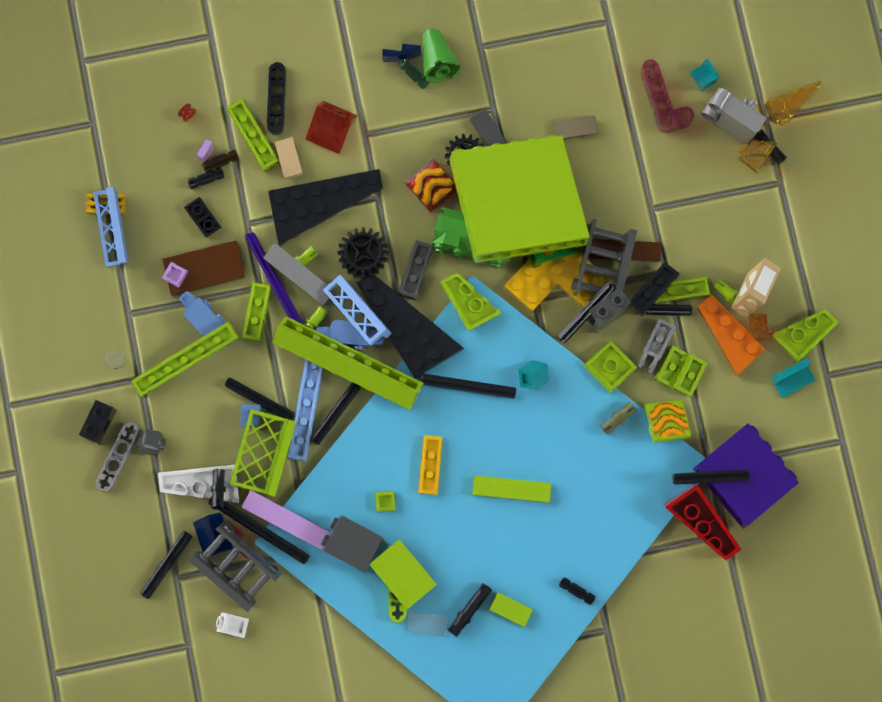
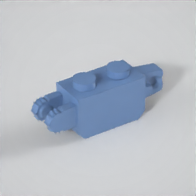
[179,291,230,347]
[316,320,384,351]

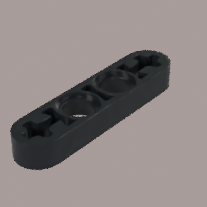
[267,62,286,135]

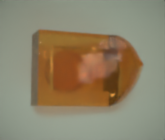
[749,313,776,341]

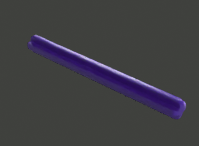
[245,232,304,325]

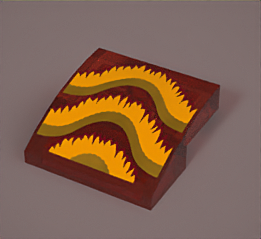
[404,159,457,212]

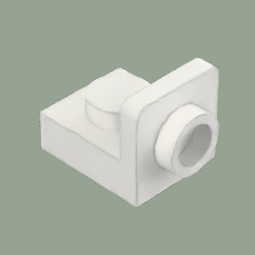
[216,613,249,638]

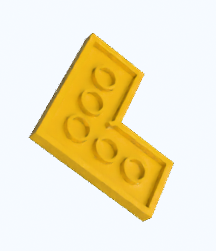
[504,248,612,312]

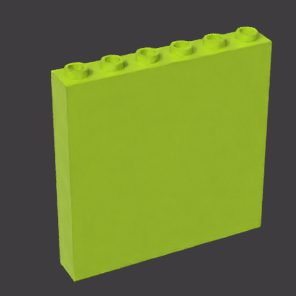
[450,135,590,263]

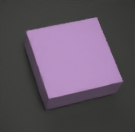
[197,139,214,162]
[162,262,188,288]

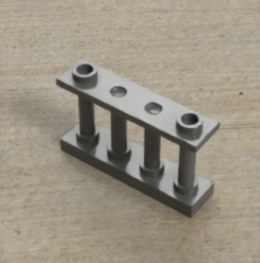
[571,219,638,296]
[189,522,282,612]

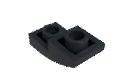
[184,196,222,238]

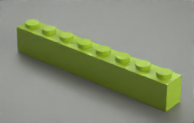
[272,316,424,410]

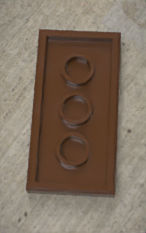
[162,241,246,296]

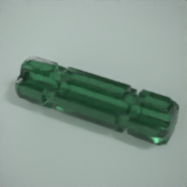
[398,58,430,89]

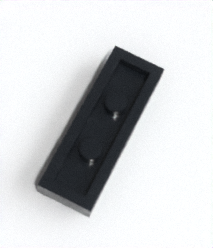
[629,262,680,317]

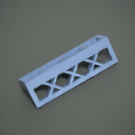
[93,187,129,267]
[323,275,392,345]

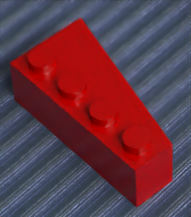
[663,484,742,561]

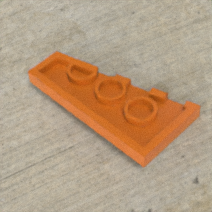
[698,295,765,376]

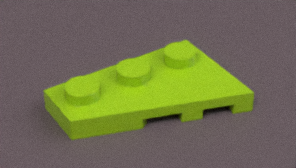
[440,273,502,332]

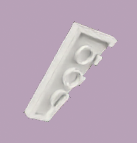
[158,464,240,503]

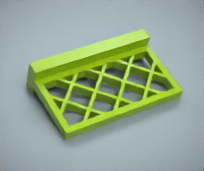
[230,409,296,497]

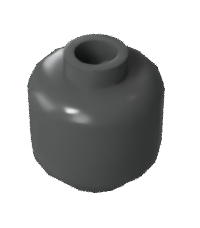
[136,429,166,456]

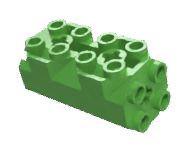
[432,207,512,269]

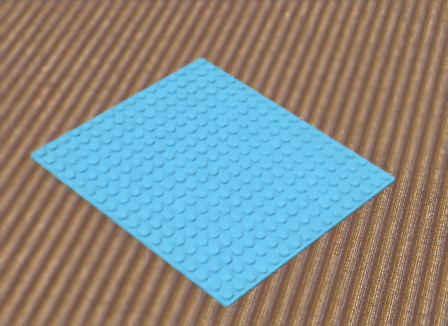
[255,276,705,702]

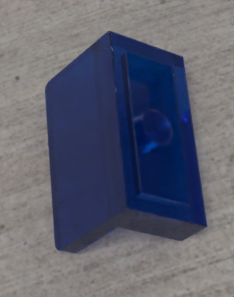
[193,512,233,557]

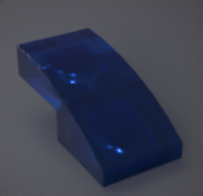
[382,44,421,62]

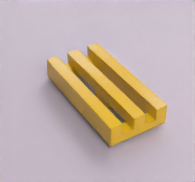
[86,194,126,214]

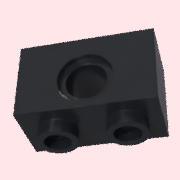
[79,400,117,445]

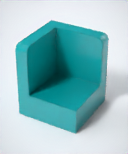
[690,59,720,92]
[518,360,549,390]

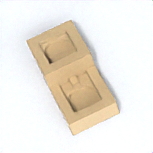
[275,137,303,180]

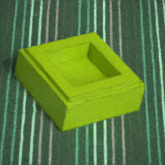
[375,491,396,512]

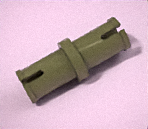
[600,401,637,435]

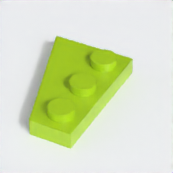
[771,309,839,363]

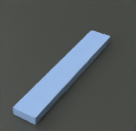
[287,359,324,462]

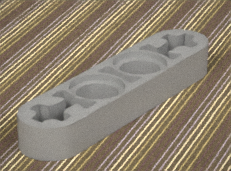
[96,422,140,493]

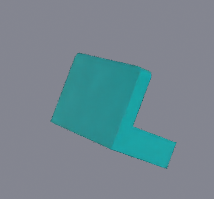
[771,358,815,398]

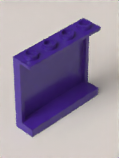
[693,423,799,529]

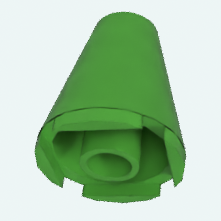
[422,28,461,83]

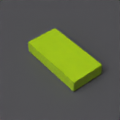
[489,592,533,627]

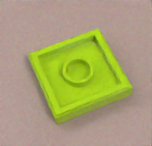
[583,340,638,393]

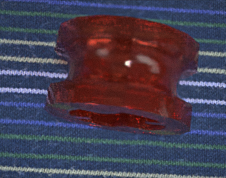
[178,103,196,122]

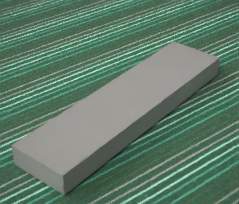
[263,243,335,305]

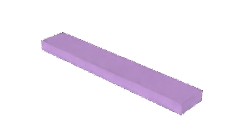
[242,490,344,562]

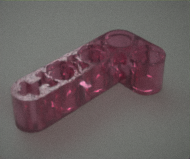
[640,59,694,133]

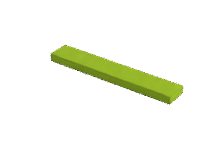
[131,321,239,397]

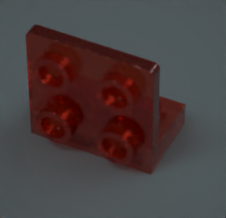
[306,101,357,154]

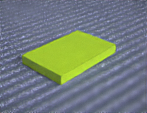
[369,539,437,610]

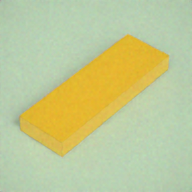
[418,435,443,495]

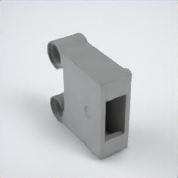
[701,88,767,145]

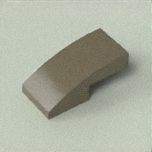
[555,115,598,140]

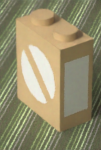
[731,258,781,317]

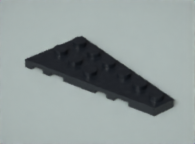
[268,169,383,246]
[356,273,464,379]

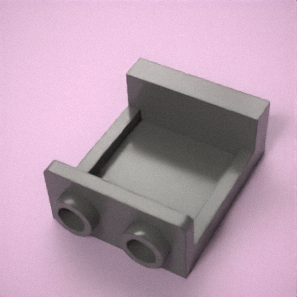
[587,288,631,333]
[321,515,383,572]

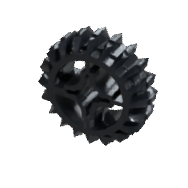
[338,227,389,278]

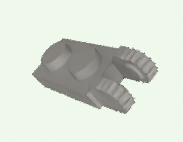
[637,318,676,374]

